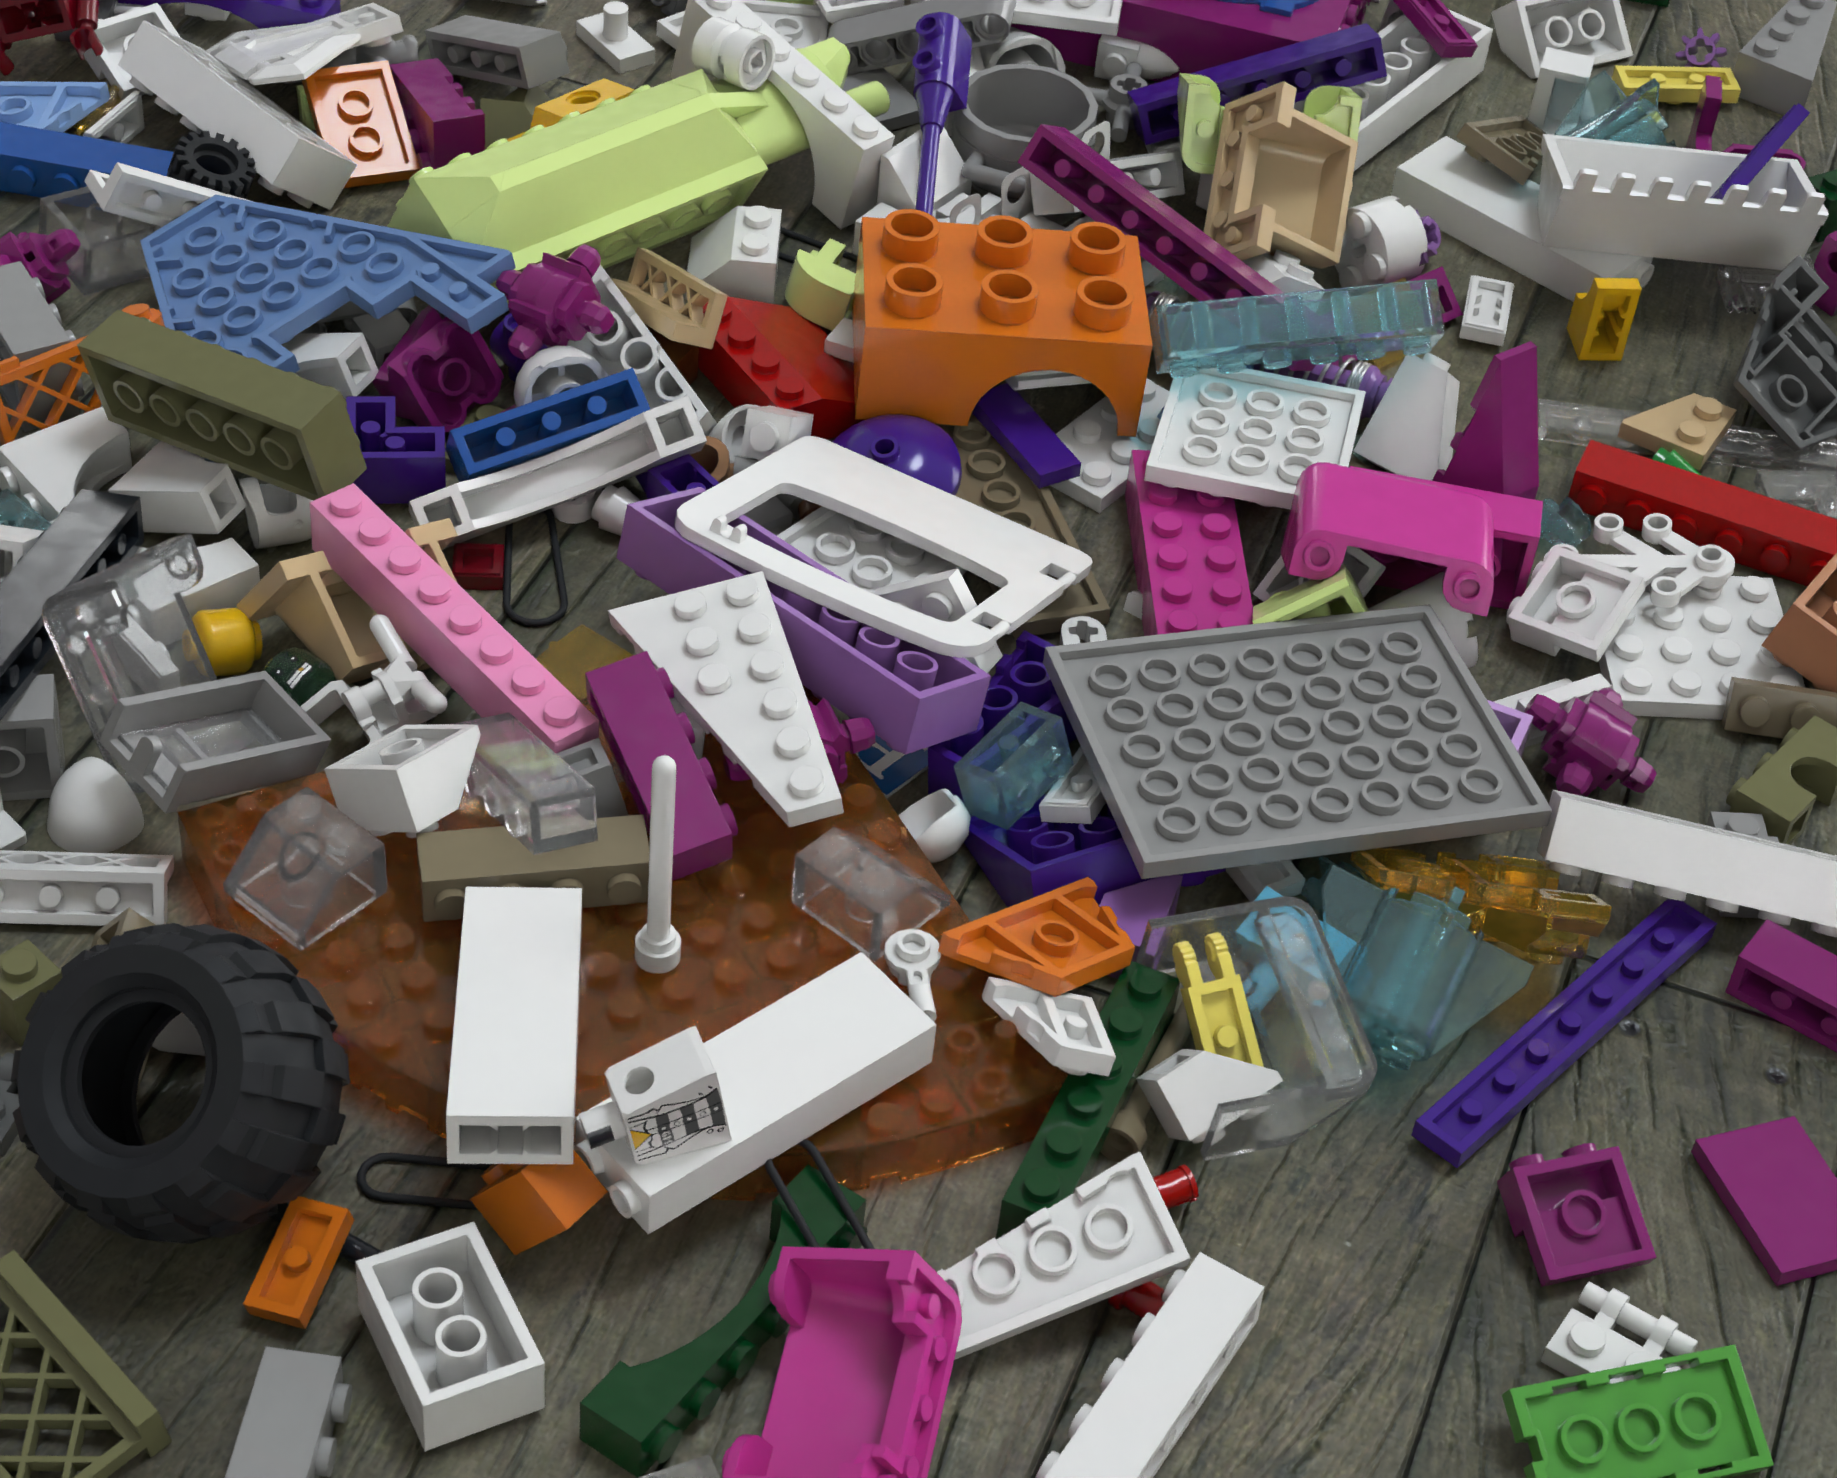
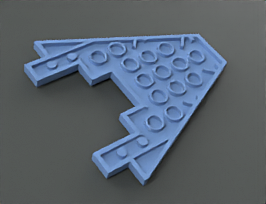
[140,195,516,463]

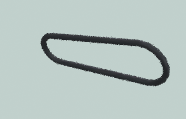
[503,509,568,627]

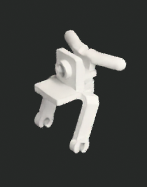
[300,614,447,816]

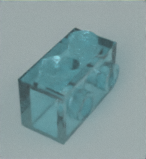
[954,702,1074,830]

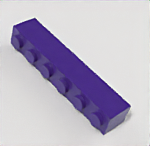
[1127,23,1387,145]

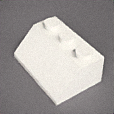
[1491,0,1633,79]

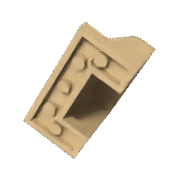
[1204,81,1358,269]
[236,518,458,684]

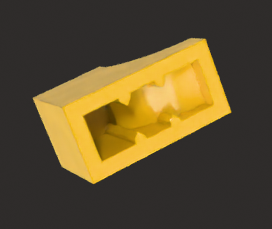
[1567,278,1642,361]

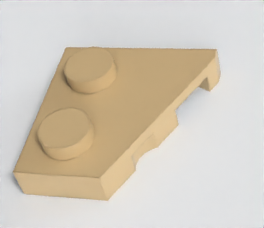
[1617,393,1736,470]

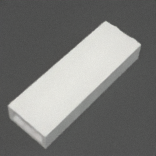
[1391,136,1654,302]
[446,887,582,1164]
[574,952,937,1234]

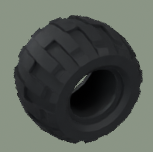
[11,923,350,1244]

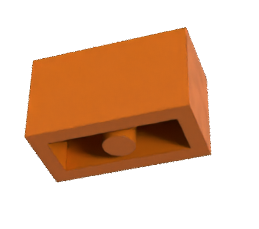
[470,1150,608,1255]

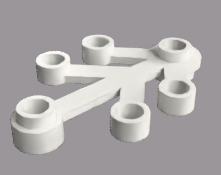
[1543,513,1735,608]

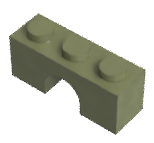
[1726,715,1837,845]

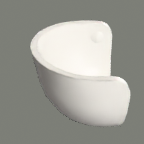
[47,756,144,853]

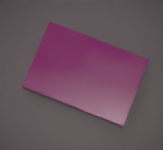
[1691,1116,1837,1286]

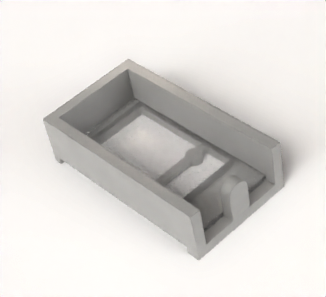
[99,671,332,814]

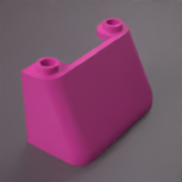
[1280,462,1494,617]
[722,1246,962,1478]

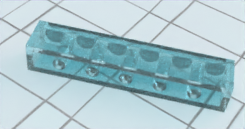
[1150,279,1445,378]

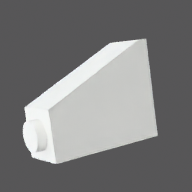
[1353,352,1460,481]

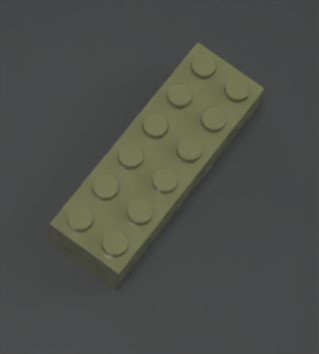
[77,309,367,501]

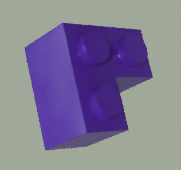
[346,396,446,504]

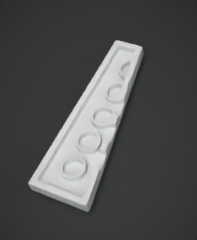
[937,1152,1190,1360]

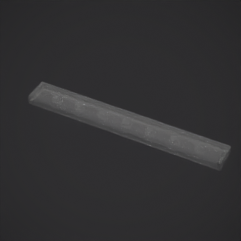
[1538,398,1837,481]

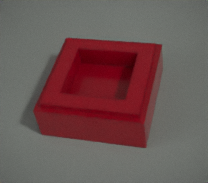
[452,543,504,590]

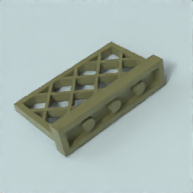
[0,1249,172,1478]

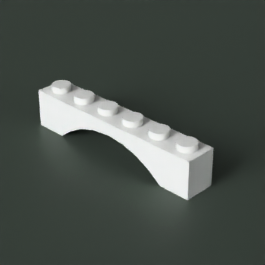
[408,395,707,549]

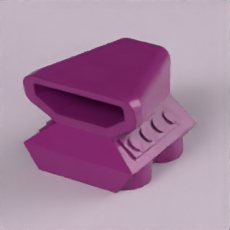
[372,305,505,432]

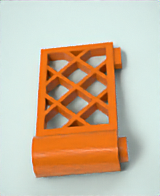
[0,303,165,445]

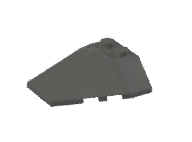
[1733,255,1837,452]

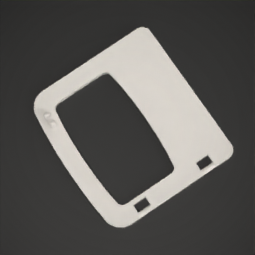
[674,436,1093,658]

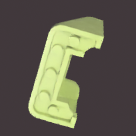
[1177,73,1363,175]

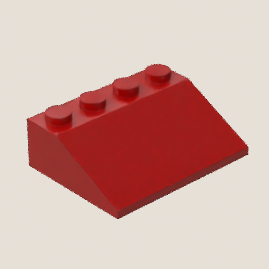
[698,296,863,440]

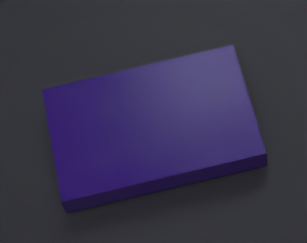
[1711,103,1810,199]

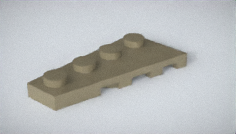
[1456,115,1547,186]

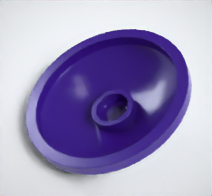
[832,414,962,496]

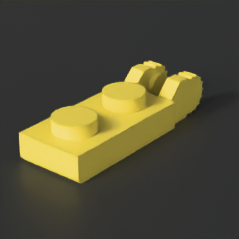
[1172,932,1264,1067]

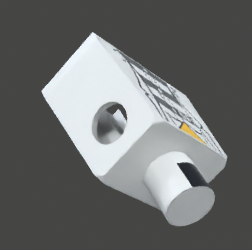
[578,1025,732,1165]

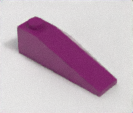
[1432,341,1539,500]

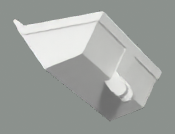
[1537,134,1828,270]

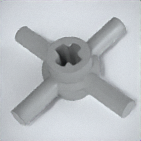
[1087,62,1148,143]

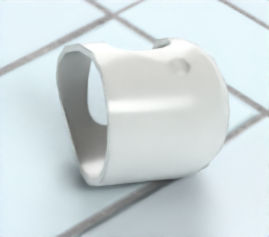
[239,477,313,550]

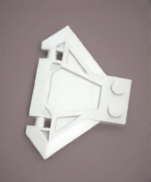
[206,3,404,85]

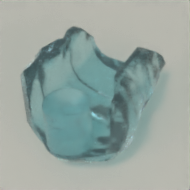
[1540,495,1592,547]

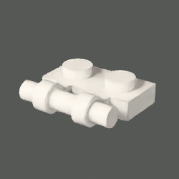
[1541,1281,1698,1385]

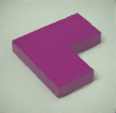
[1686,75,1722,151]

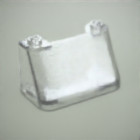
[41,533,255,793]

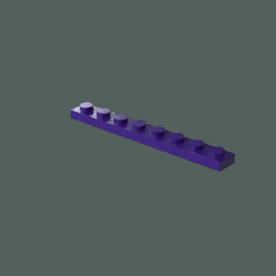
[1411,898,1717,1168]

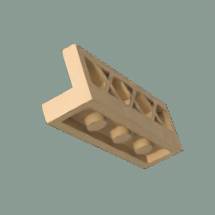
[611,247,728,349]

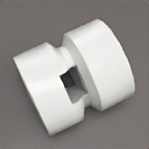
[691,17,775,90]

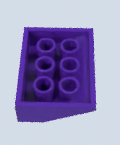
[964,794,1226,908]

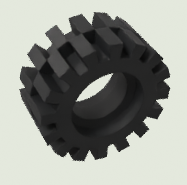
[167,131,256,199]

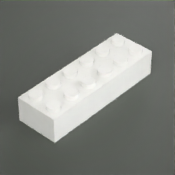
[118,20,357,210]

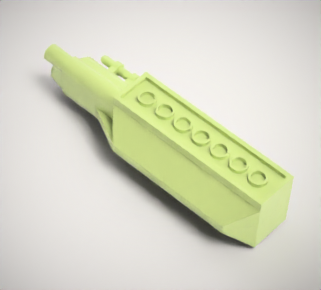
[387,37,890,303]

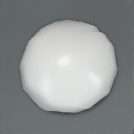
[886,788,971,864]

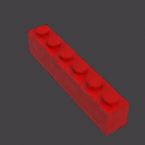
[1565,439,1837,586]

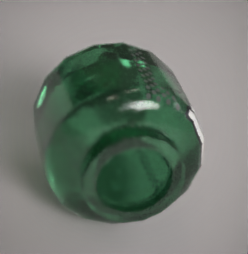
[263,647,337,706]

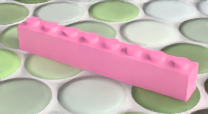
[310,483,599,789]

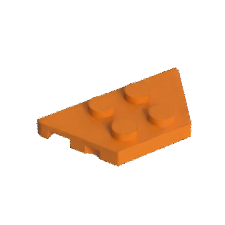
[938,877,1135,997]

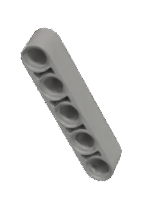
[827,0,1016,75]

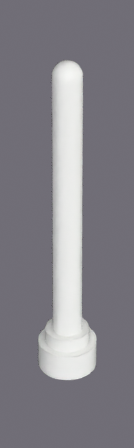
[635,755,681,973]

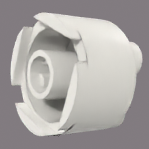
[1335,196,1428,294]

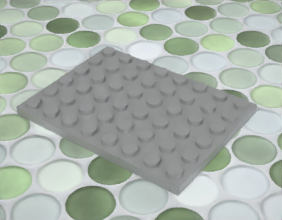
[1043,605,1552,879]

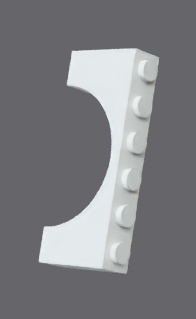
[670,0,895,229]
[108,332,378,534]
[0,406,260,645]

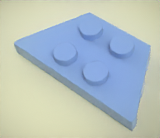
[0,81,110,133]

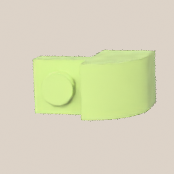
[785,238,856,331]

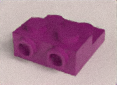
[1497,1143,1657,1287]

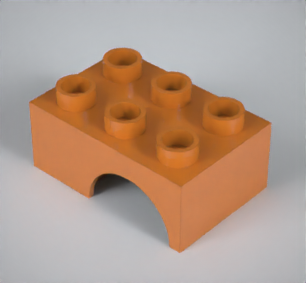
[852,209,1153,437]

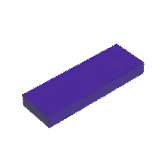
[972,383,1081,489]

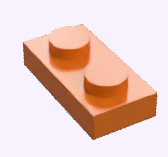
[243,1196,355,1330]

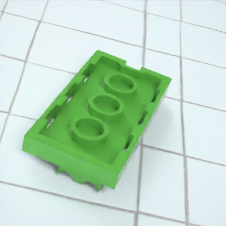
[1502,1344,1774,1478]

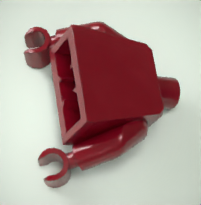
[0,0,104,76]

